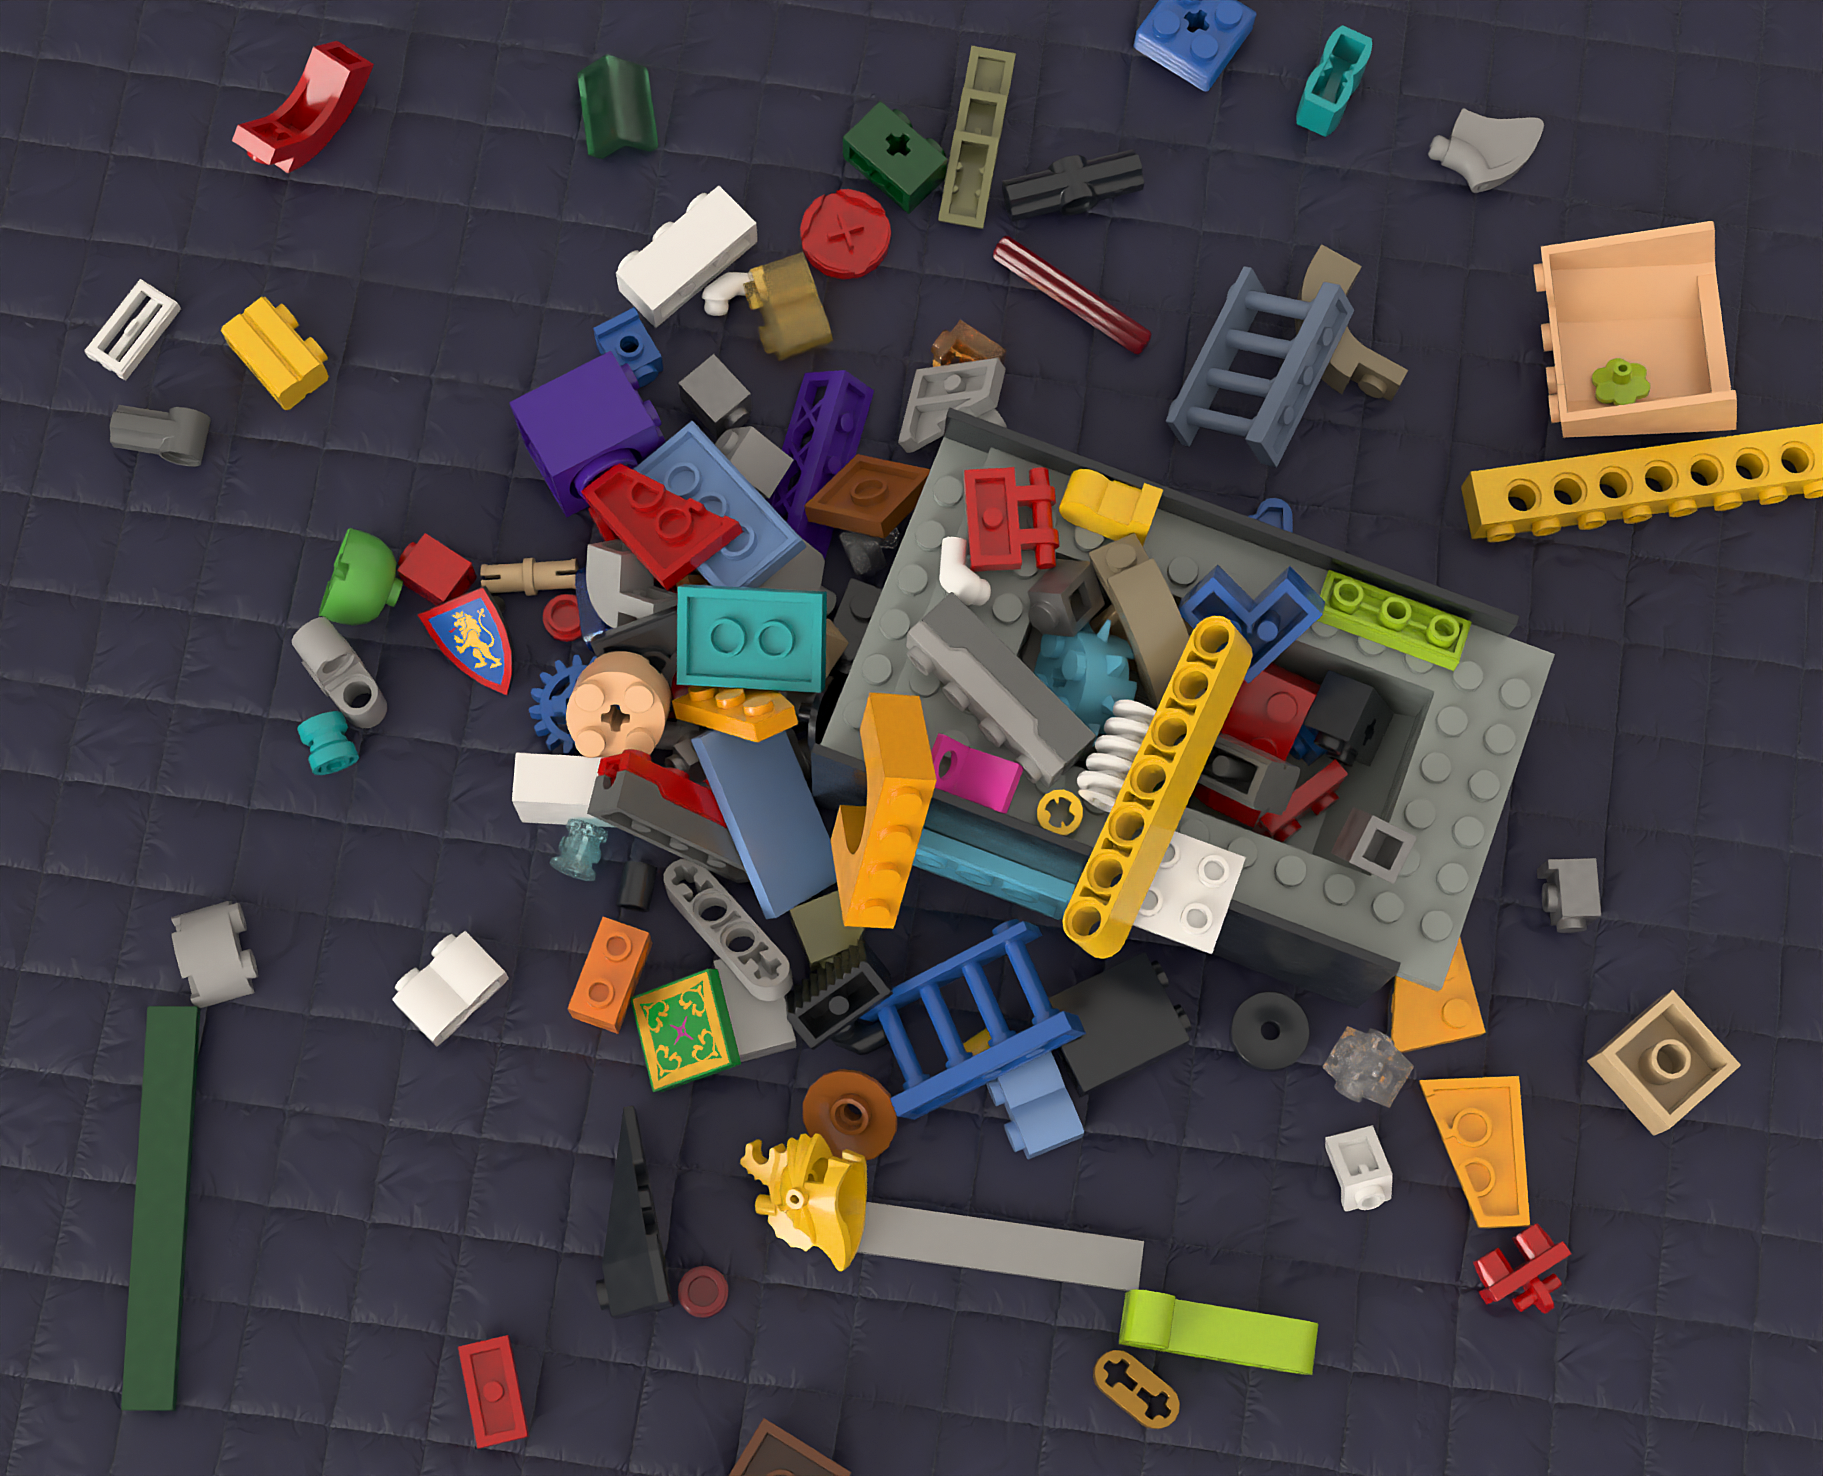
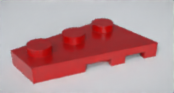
[581,463,743,591]

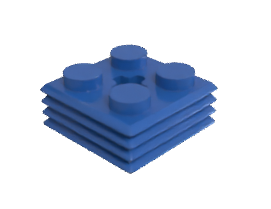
[1133,0,1257,92]

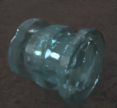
[550,819,608,881]

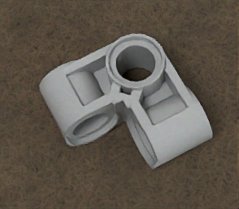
[292,617,387,729]

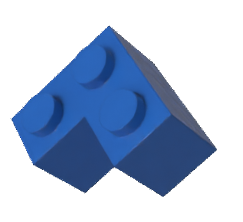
[1178,565,1325,684]

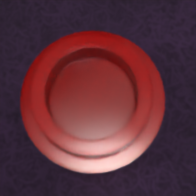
[543,594,591,642]

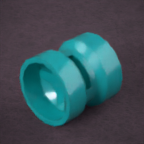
[297,711,359,775]

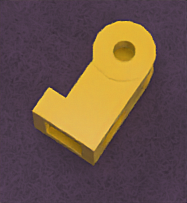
[1059,469,1163,547]

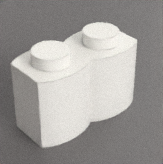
[392,931,509,1047]

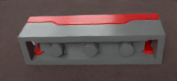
[587,749,750,884]

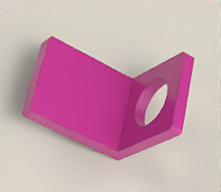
[931,733,1024,814]

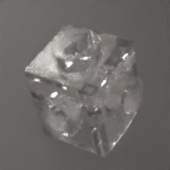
[1323,1026,1414,1108]

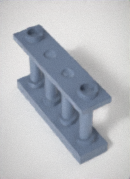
[1166,266,1354,467]

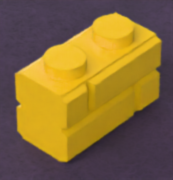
[221,297,329,410]

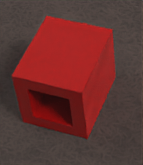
[397,533,477,606]

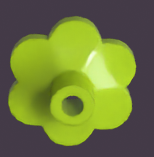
[1592,358,1650,406]

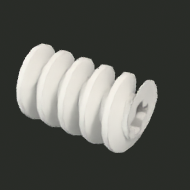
[1077,700,1156,813]

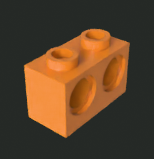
[568,917,653,1034]

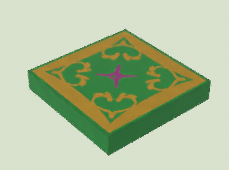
[630,969,741,1092]

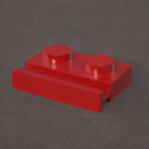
[1252,759,1348,843]

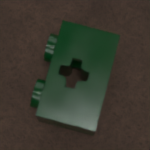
[843,101,947,215]

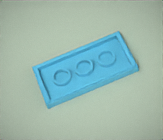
[912,828,1076,920]

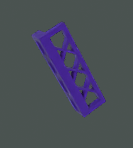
[767,370,874,560]

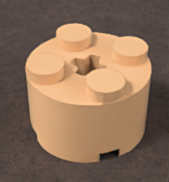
[566,651,671,758]

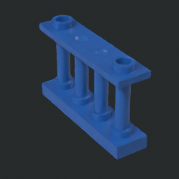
[859,919,1086,1120]

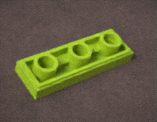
[1317,570,1472,671]

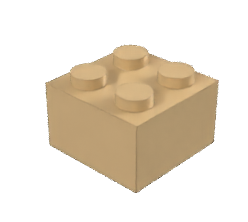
[1587,990,1741,1136]

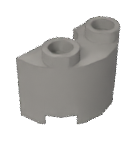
[171,901,258,1008]

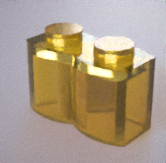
[743,252,833,362]

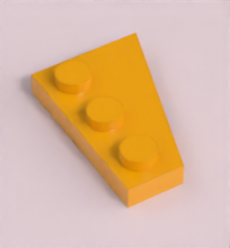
[672,685,798,742]
[1388,937,1486,1056]
[1419,1076,1530,1228]

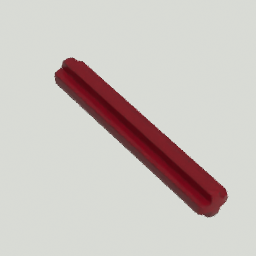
[993,236,1152,354]

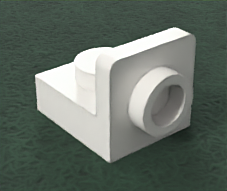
[1325,1125,1393,1211]

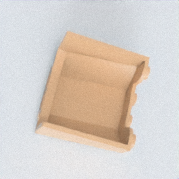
[1533,221,1737,438]

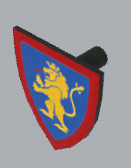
[418,585,514,695]

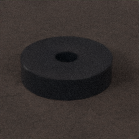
[1229,992,1309,1072]

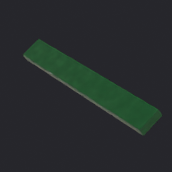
[121,1006,201,1411]

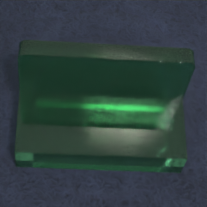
[577,54,658,159]

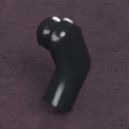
[830,1021,889,1055]

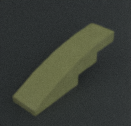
[938,45,1016,229]

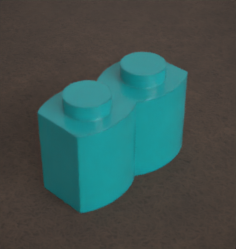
[1296,25,1372,137]

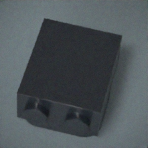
[1049,952,1192,1098]

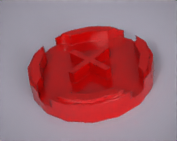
[800,189,891,280]

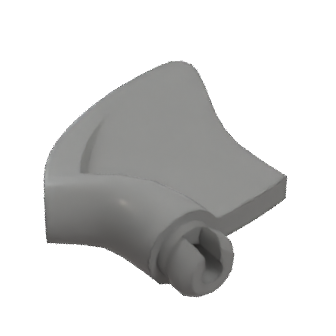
[1428,108,1544,193]

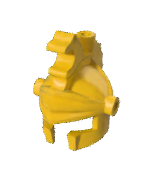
[740,1133,867,1271]

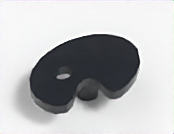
[798,676,841,751]

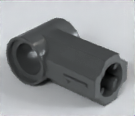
[110,405,211,467]

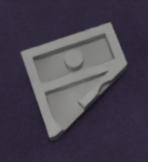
[898,358,1006,453]

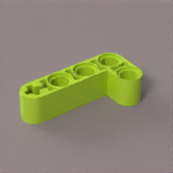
[1119,1289,1318,1375]

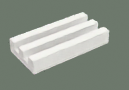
[85,279,181,381]

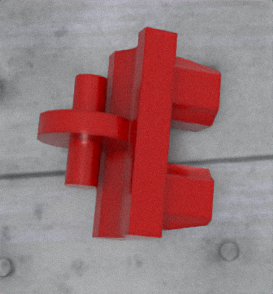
[1473,1223,1571,1314]

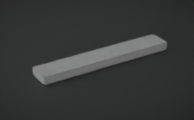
[857,1202,1144,1291]

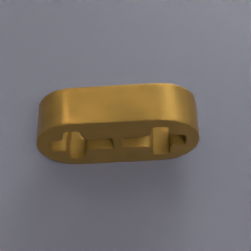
[1093,1350,1180,1429]

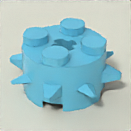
[1033,619,1137,747]

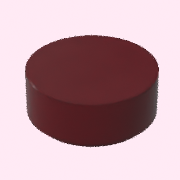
[678,1266,729,1318]

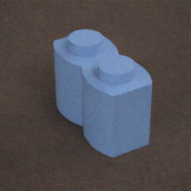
[986,1051,1084,1159]

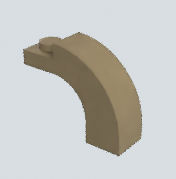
[1295,244,1408,402]
[1089,533,1205,711]

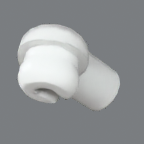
[702,272,765,316]
[939,537,991,606]

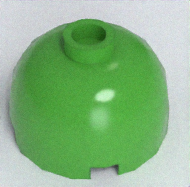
[319,528,403,626]

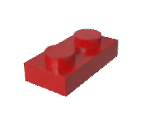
[458,1335,530,1449]

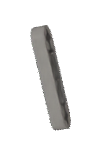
[664,859,793,1001]

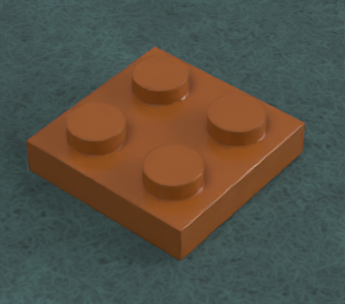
[804,454,931,539]

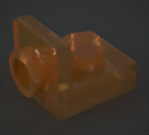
[931,319,1006,367]

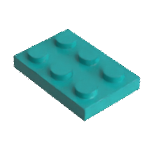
[677,584,827,693]

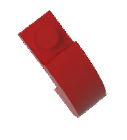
[232,41,374,173]

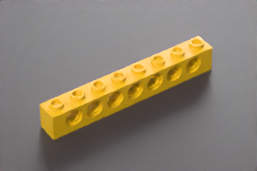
[1461,423,1823,542]

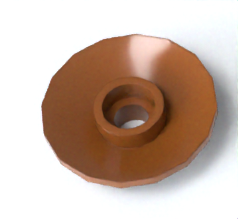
[803,1069,897,1161]

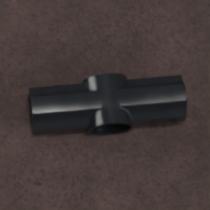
[1002,149,1144,222]

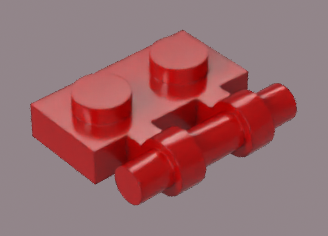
[963,467,1060,572]

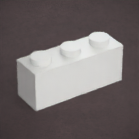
[616,186,757,328]

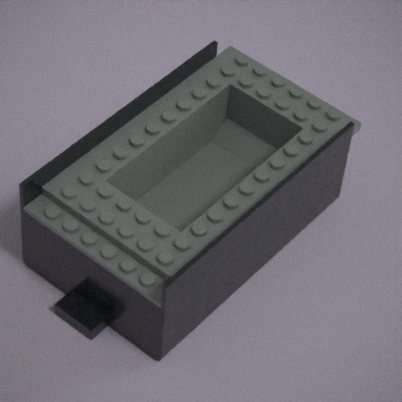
[811,407,1555,1009]

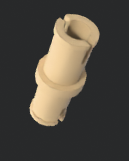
[481,558,580,596]

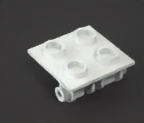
[1133,831,1246,954]

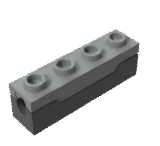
[906,592,1096,789]

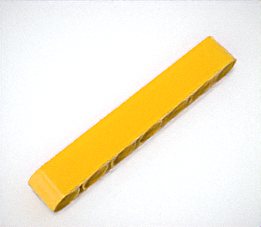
[1062,616,1253,959]

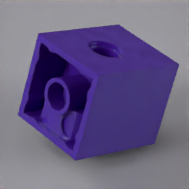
[509,351,666,518]

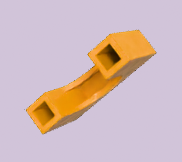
[831,692,937,929]

